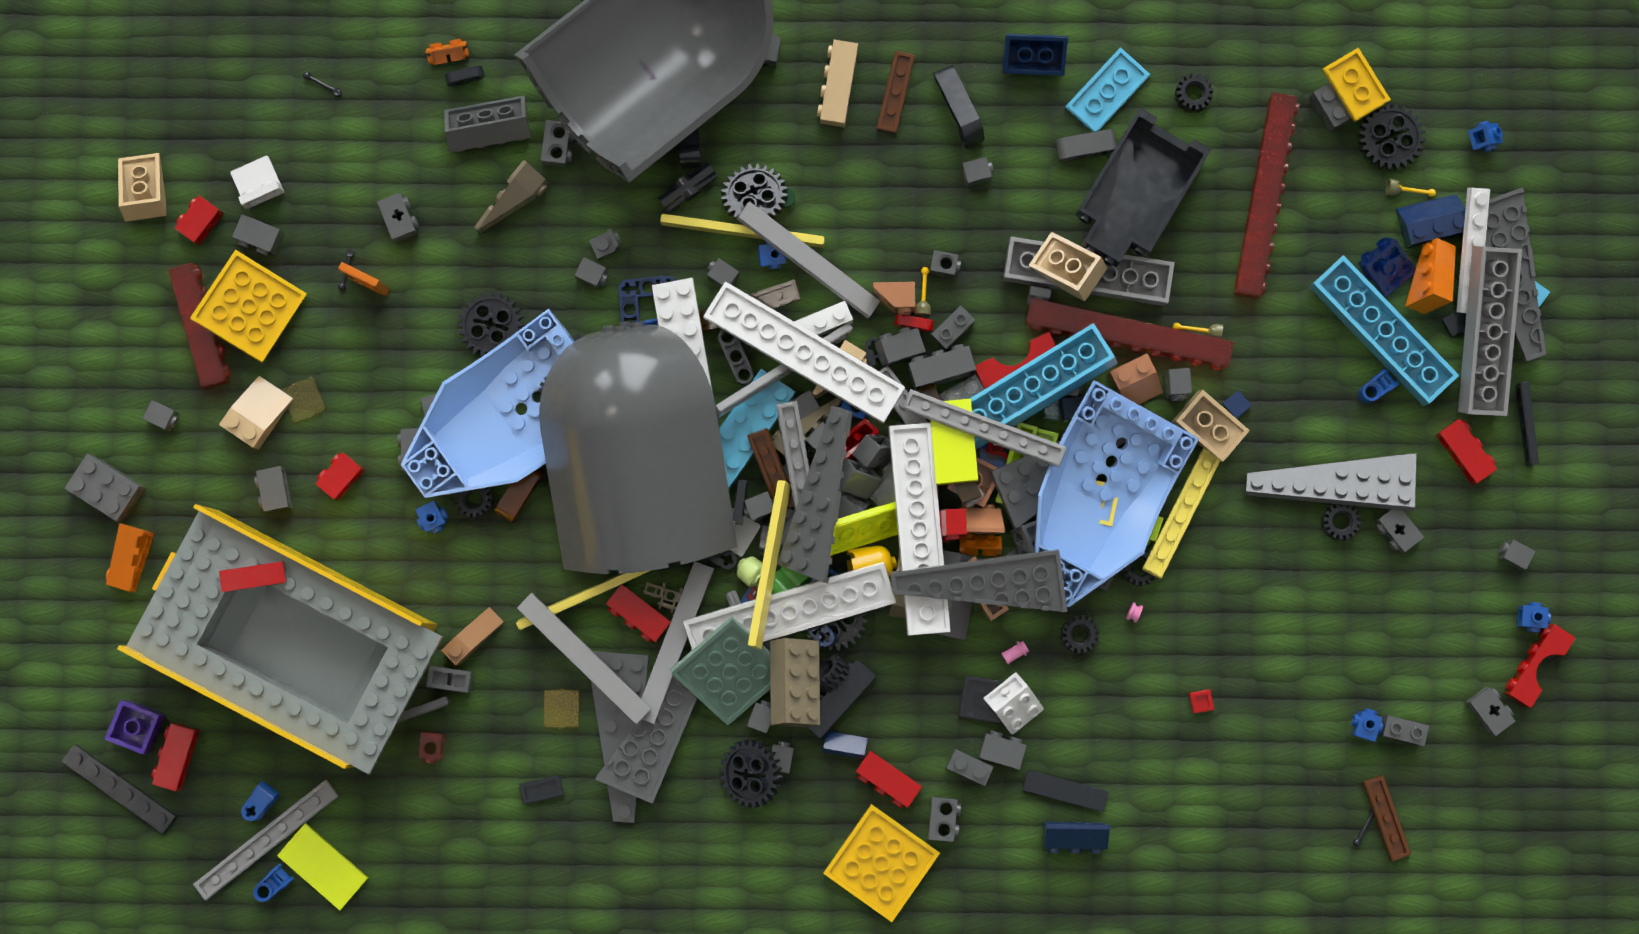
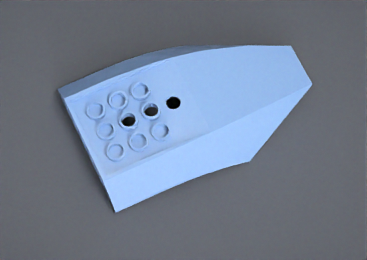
[401,309,575,498]
[1035,380,1199,607]

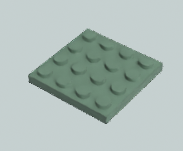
[670,616,771,725]

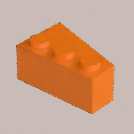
[1405,238,1456,314]
[106,524,155,592]

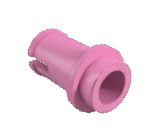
[1002,641,1029,664]

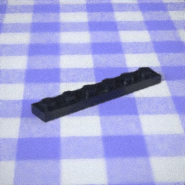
[62,744,177,833]

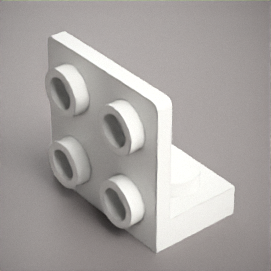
[231,156,285,209]
[983,672,1044,734]

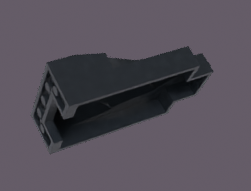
[1076,108,1211,267]

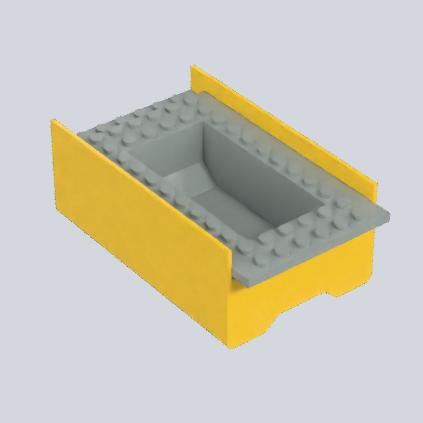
[117,504,443,774]

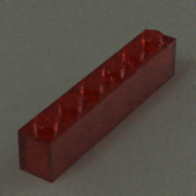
[168,262,231,389]

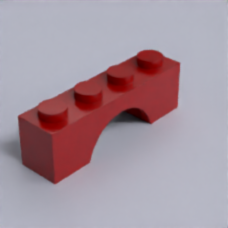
[975,332,1056,390]
[1504,624,1575,708]

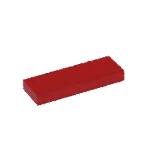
[219,561,287,592]

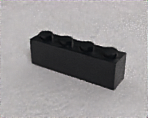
[808,659,876,738]

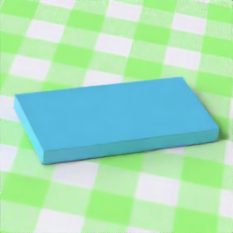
[1065,47,1151,132]

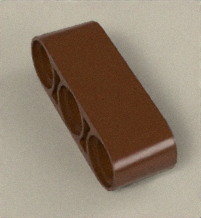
[494,469,544,523]

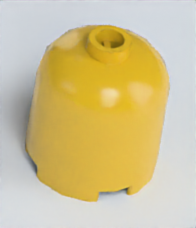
[846,546,897,580]

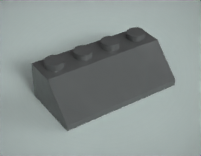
[444,96,531,152]
[933,550,981,640]

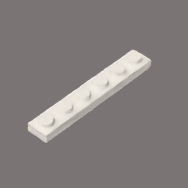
[1456,188,1490,313]

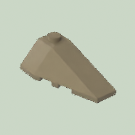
[474,160,547,233]
[771,397,843,458]

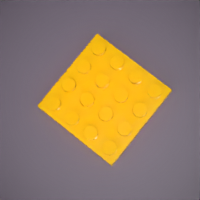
[190,250,307,363]
[823,804,940,922]

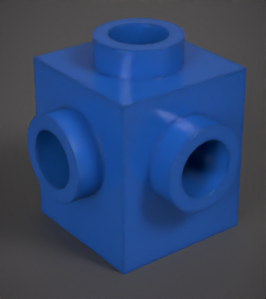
[1468,121,1503,152]
[757,242,788,269]
[416,501,448,534]
[1517,602,1551,633]
[1351,708,1383,742]

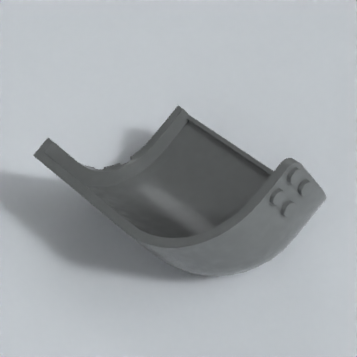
[514,0,774,182]
[539,321,737,574]

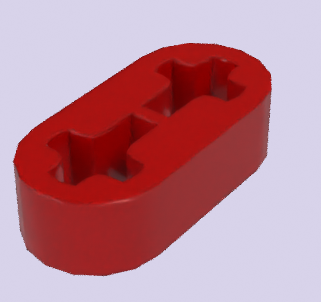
[894,314,935,332]

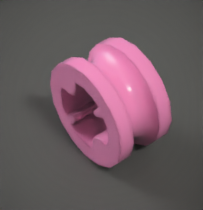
[1126,602,1143,623]

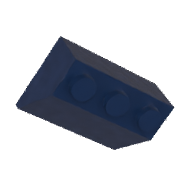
[1002,34,1068,76]
[1396,194,1466,248]
[1043,822,1110,853]

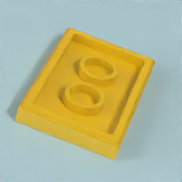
[1322,48,1391,122]

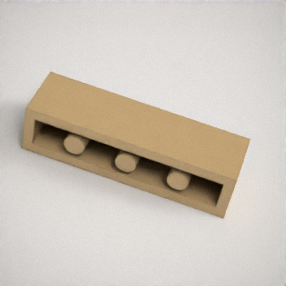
[817,40,858,128]

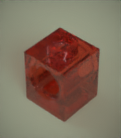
[418,732,445,763]

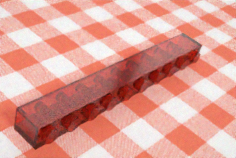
[1233,92,1299,299]
[1025,298,1234,370]

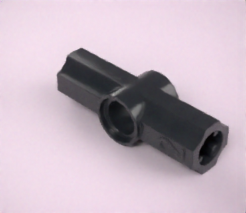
[658,162,718,213]

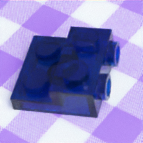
[1358,237,1416,297]

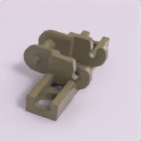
[643,582,683,613]

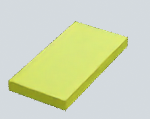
[931,399,978,485]
[830,502,898,556]
[277,823,369,910]

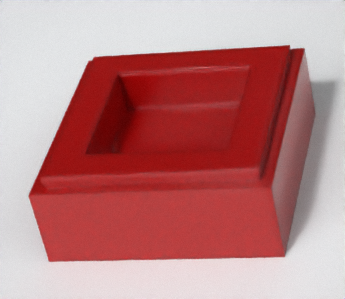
[1189,689,1214,714]

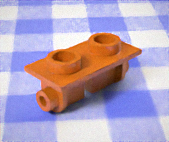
[425,39,469,65]
[959,534,1002,557]

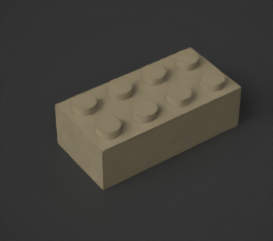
[770,638,820,727]

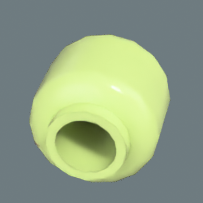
[737,556,762,587]

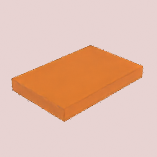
[338,262,390,296]

